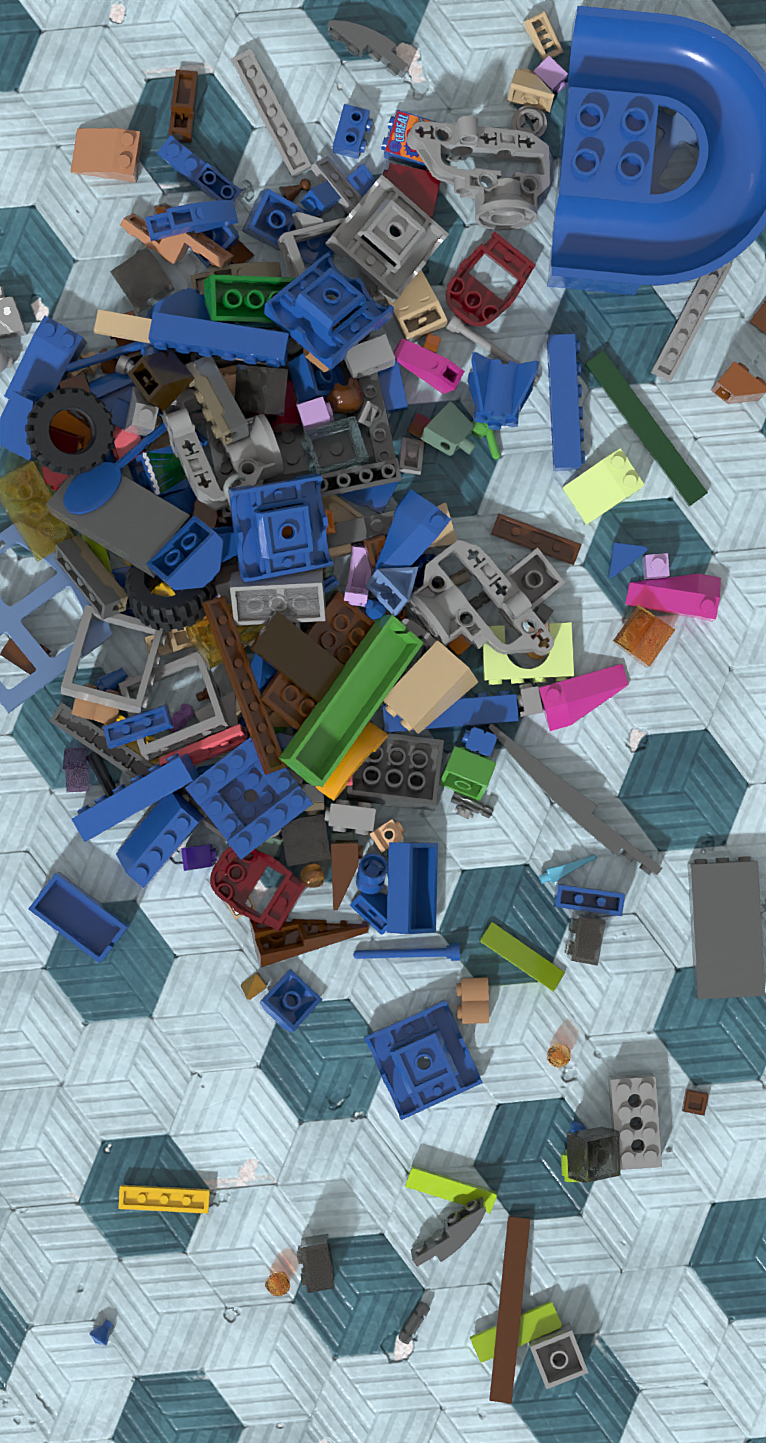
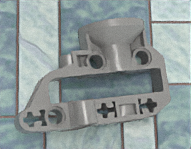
[406,116,550,230]
[159,389,284,510]
[407,540,554,656]

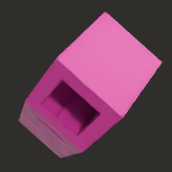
[393,338,465,394]

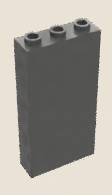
[46,474,191,578]
[688,856,765,999]

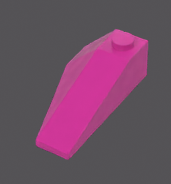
[625,574,721,621]
[539,664,629,731]

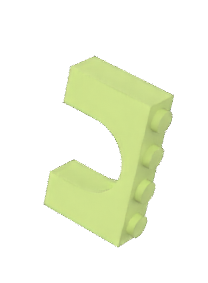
[482,622,574,685]

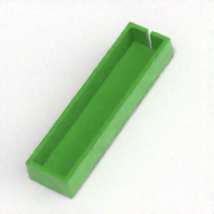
[279,615,424,787]

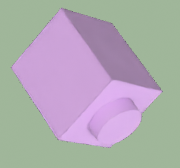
[533,56,568,94]
[642,553,670,580]

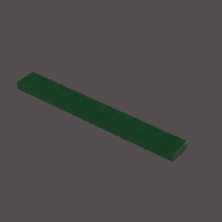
[585,350,708,507]

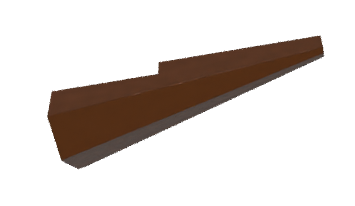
[249,918,369,967]

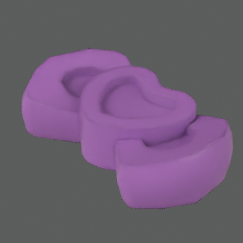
[167,704,195,733]

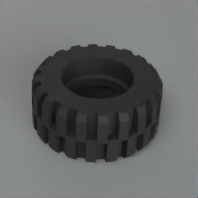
[25,387,115,475]
[125,564,215,632]

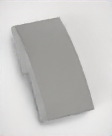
[401,618,436,651]

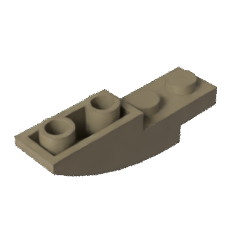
[190,262,282,296]

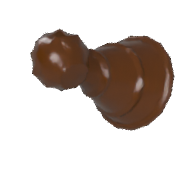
[279,178,311,202]

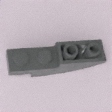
[327,20,408,78]
[411,1197,486,1267]

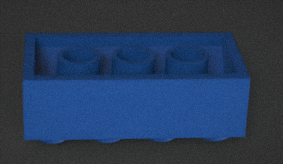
[116,791,205,888]

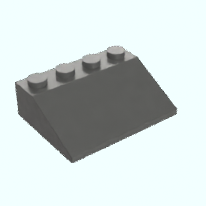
[346,733,444,811]

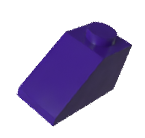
[181,844,218,871]

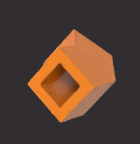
[423,333,441,353]

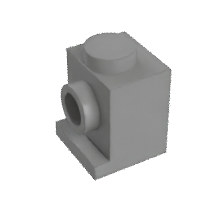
[516,683,543,717]

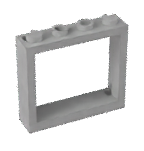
[277,217,385,304]
[61,604,167,714]
[119,650,230,761]

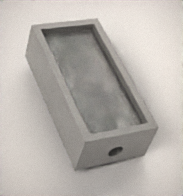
[230,568,326,625]

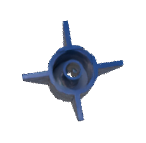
[468,352,539,430]

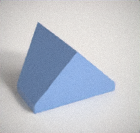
[365,567,418,616]

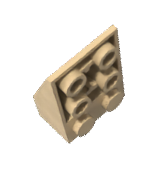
[385,270,448,342]

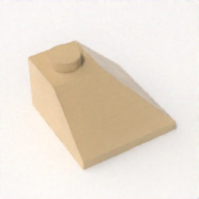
[507,68,554,113]

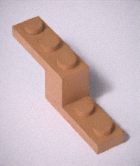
[120,213,234,268]

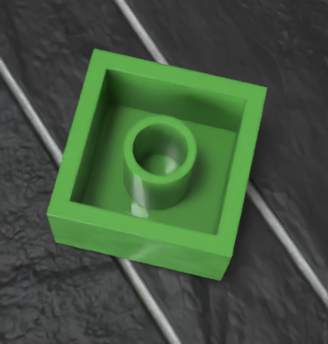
[439,746,496,801]

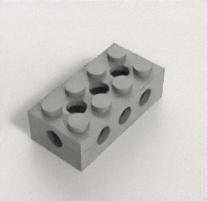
[608,1073,662,1170]

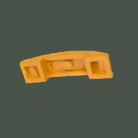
[316,722,388,801]

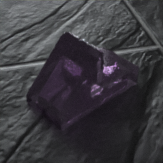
[63,747,90,793]

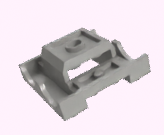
[325,175,449,303]

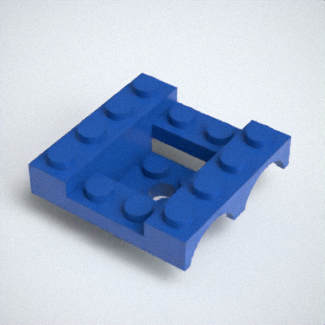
[264,252,394,370]
[228,473,333,582]
[185,737,313,860]
[364,999,483,1120]

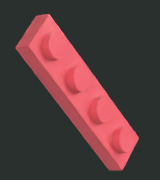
[159,724,249,766]

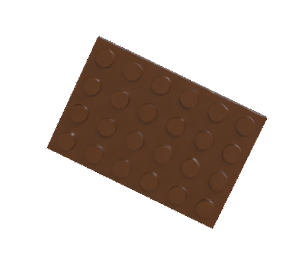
[259,591,375,731]

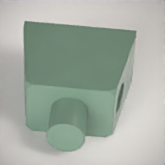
[420,401,478,456]

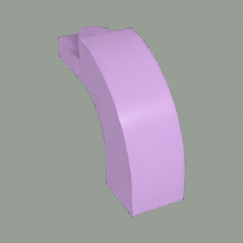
[344,542,372,607]

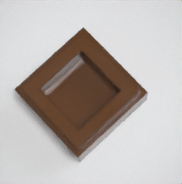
[682,1089,709,1116]

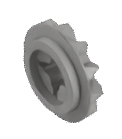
[511,105,547,138]

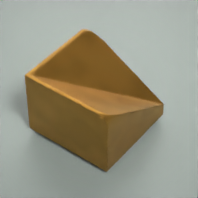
[241,972,268,1000]

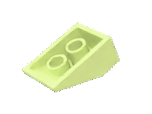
[562,448,645,525]

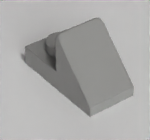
[398,437,424,476]

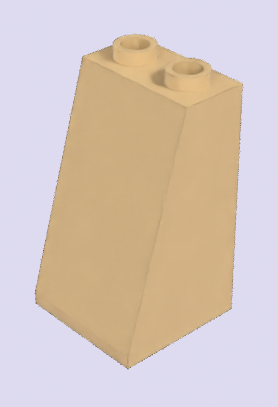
[383,640,478,734]

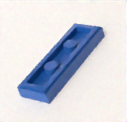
[102,705,173,749]

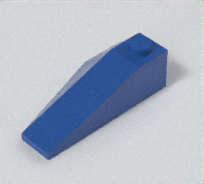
[372,489,451,574]

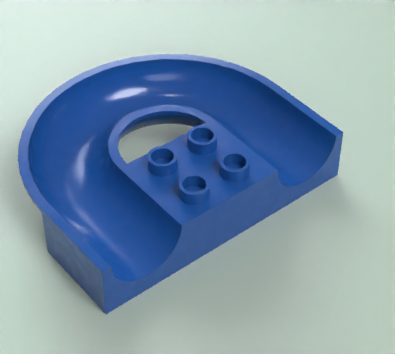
[547,6,766,295]

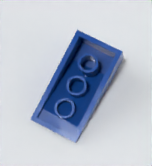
[242,188,334,266]
[4,316,87,400]

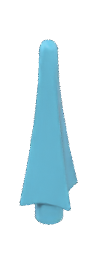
[539,855,597,884]

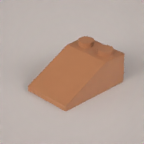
[71,128,143,183]

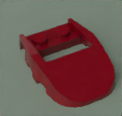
[446,231,536,327]
[210,847,307,931]

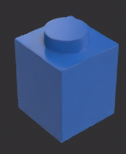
[300,181,341,217]

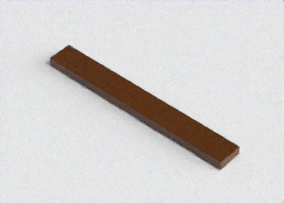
[202,595,287,775]
[489,1216,530,1404]

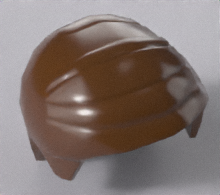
[326,378,364,414]

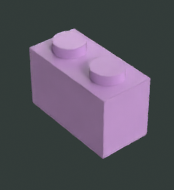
[297,397,334,437]

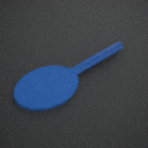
[63,422,167,514]

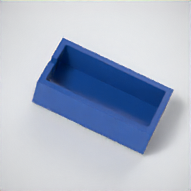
[386,842,438,934]
[28,872,130,963]

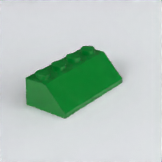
[204,275,295,323]

